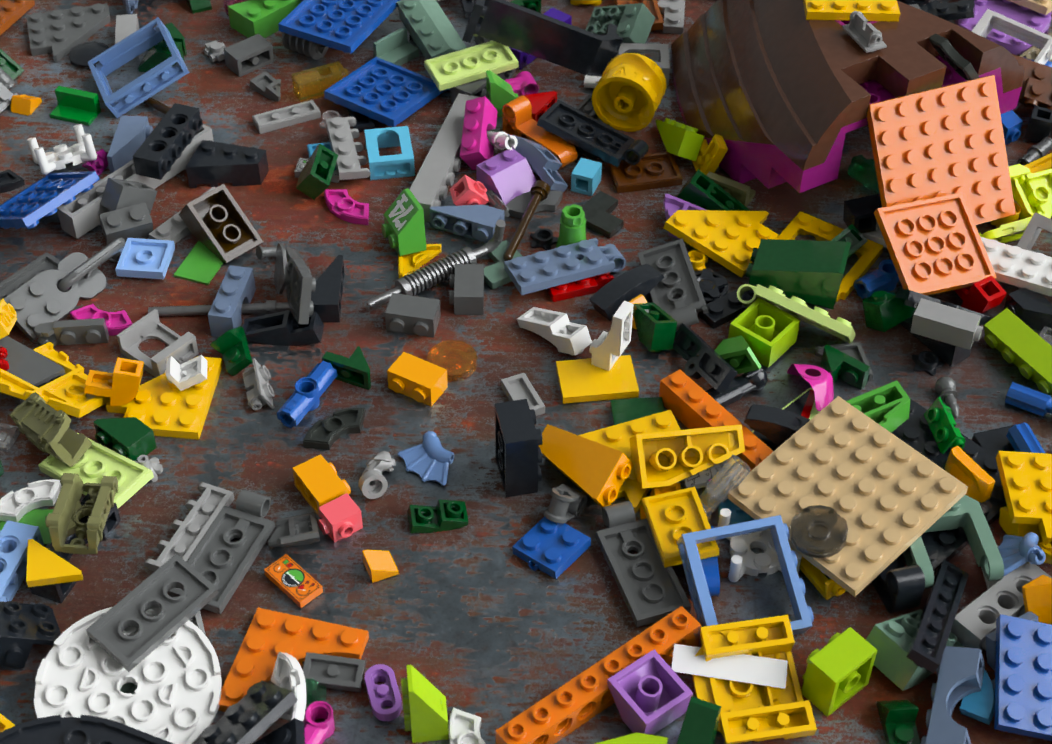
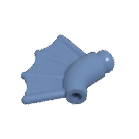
[397,431,454,486]
[998,532,1046,576]

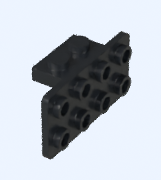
[0,601,61,668]

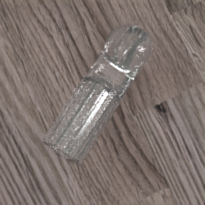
[699,455,751,522]

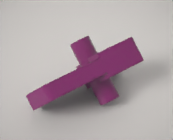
[82,149,108,176]

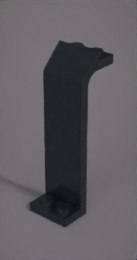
[462,0,624,76]

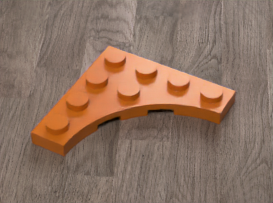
[218,608,369,712]

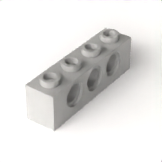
[950,562,1052,651]

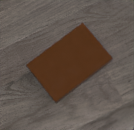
[606,152,683,194]

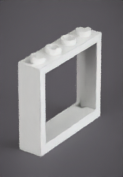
[971,9,1052,110]

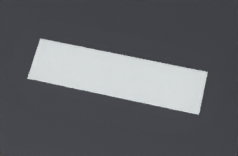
[671,644,788,689]

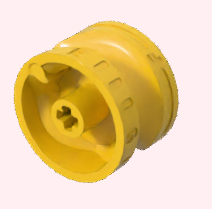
[592,53,666,132]

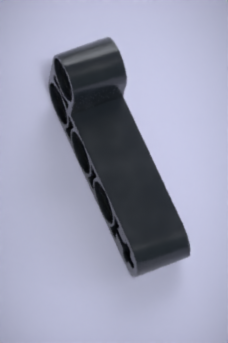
[872,556,925,613]

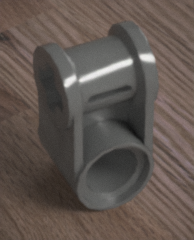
[544,484,588,524]

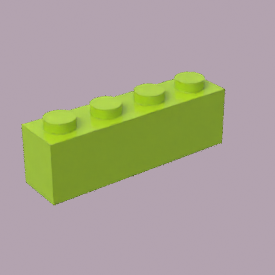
[984,308,1052,397]

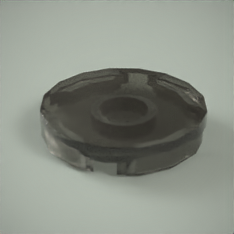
[790,505,848,558]

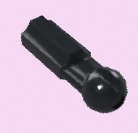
[706,368,768,407]

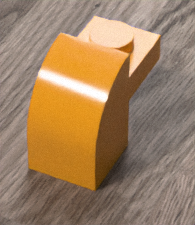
[84,357,144,406]

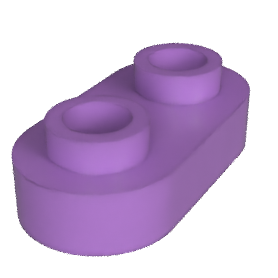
[365,664,402,721]

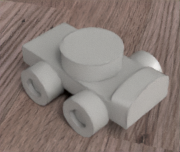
[203,40,226,63]

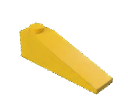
[629,424,745,489]

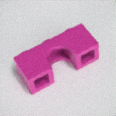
[460,96,498,170]

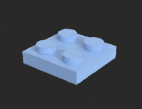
[115,238,175,280]

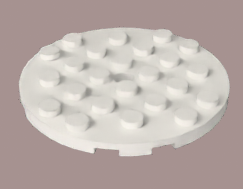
[34,607,222,744]

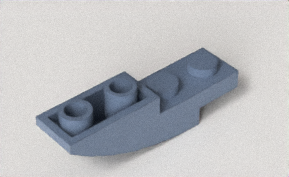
[508,134,568,192]

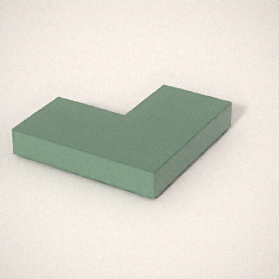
[484,240,523,290]

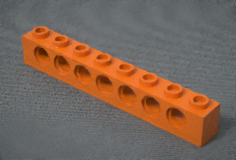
[495,606,701,744]

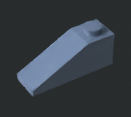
[107,116,153,174]

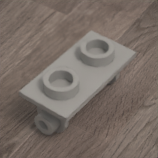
[842,11,887,53]
[243,358,275,410]

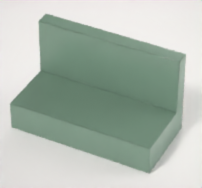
[373,26,419,66]

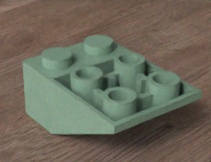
[585,3,655,53]
[866,609,965,691]

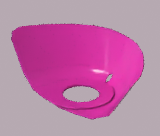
[787,364,834,411]

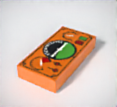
[264,554,323,608]

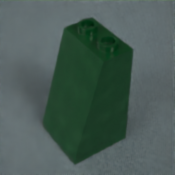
[746,239,851,309]

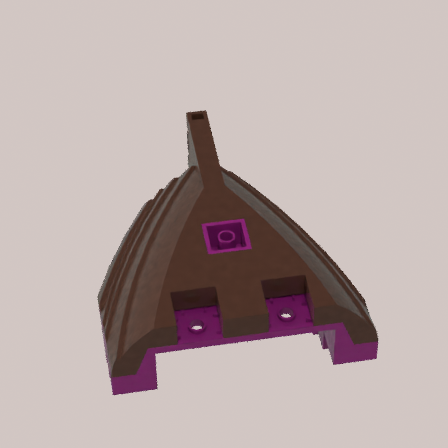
[670,0,1024,193]

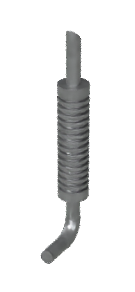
[367,220,506,308]

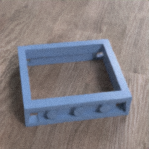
[87,17,189,118]
[677,515,814,635]

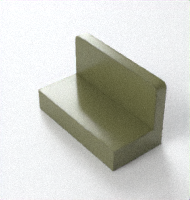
[706,172,756,207]

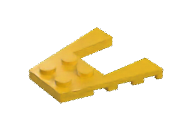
[0,342,111,418]

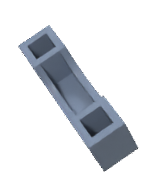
[921,646,985,744]

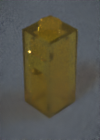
[291,61,349,103]

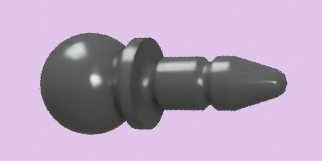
[935,376,959,419]

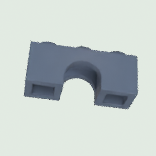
[208,265,256,337]

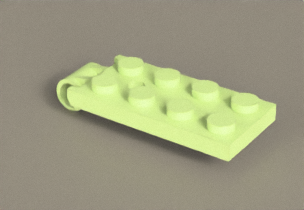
[737,284,856,343]

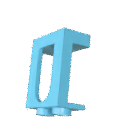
[364,126,415,180]

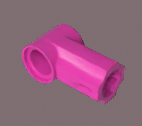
[505,71,539,96]
[303,701,335,744]

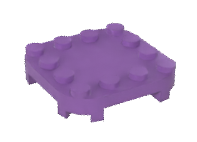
[954,0,1052,55]

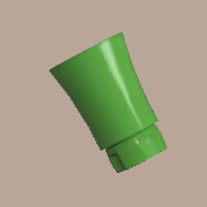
[556,204,586,248]

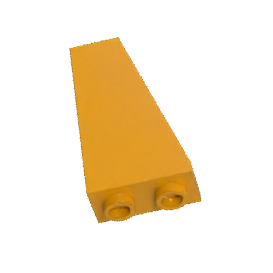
[538,424,634,508]

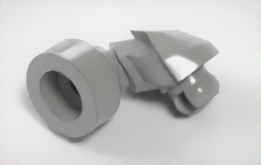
[358,451,396,499]

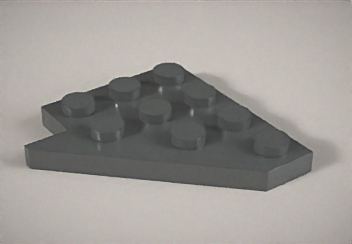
[26,3,111,63]

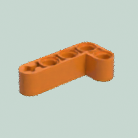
[502,95,578,170]

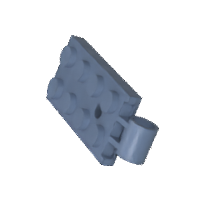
[504,238,626,295]

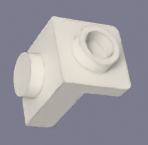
[165,355,207,391]

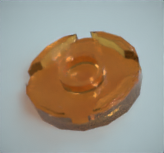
[427,340,478,382]

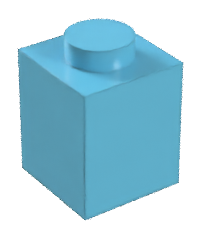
[571,158,602,196]

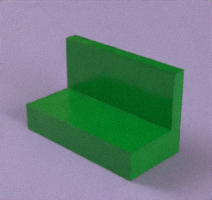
[50,86,101,126]

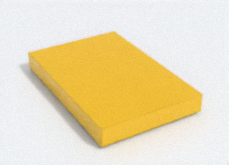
[556,355,639,404]
[642,487,719,568]

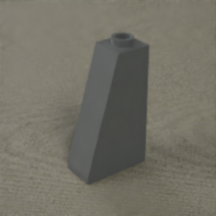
[0,336,65,405]

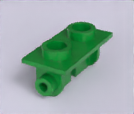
[924,397,966,454]

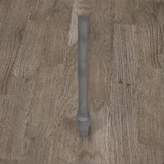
[148,300,292,317]

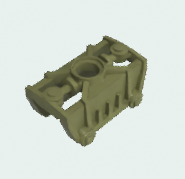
[10,392,92,467]
[45,473,118,554]

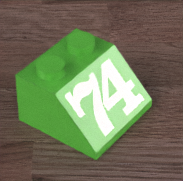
[381,188,427,256]

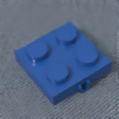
[512,517,591,579]

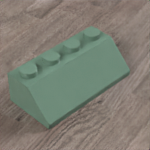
[397,0,467,60]

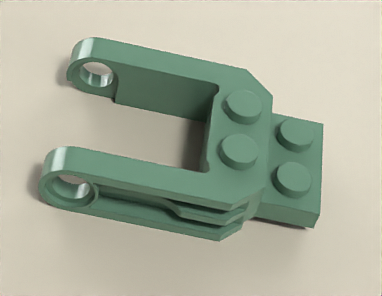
[902,495,1004,588]

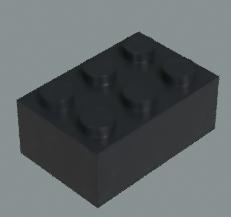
[495,399,543,498]

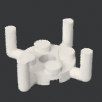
[27,124,97,175]
[718,508,802,582]

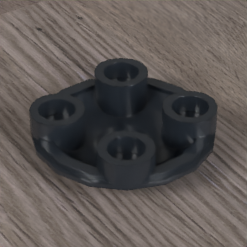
[69,41,109,70]

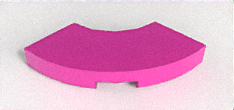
[324,189,369,225]
[70,304,133,336]

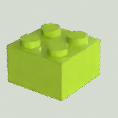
[728,298,800,368]
[801,627,877,717]

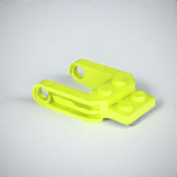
[979,164,1052,243]

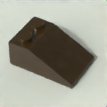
[179,184,263,264]

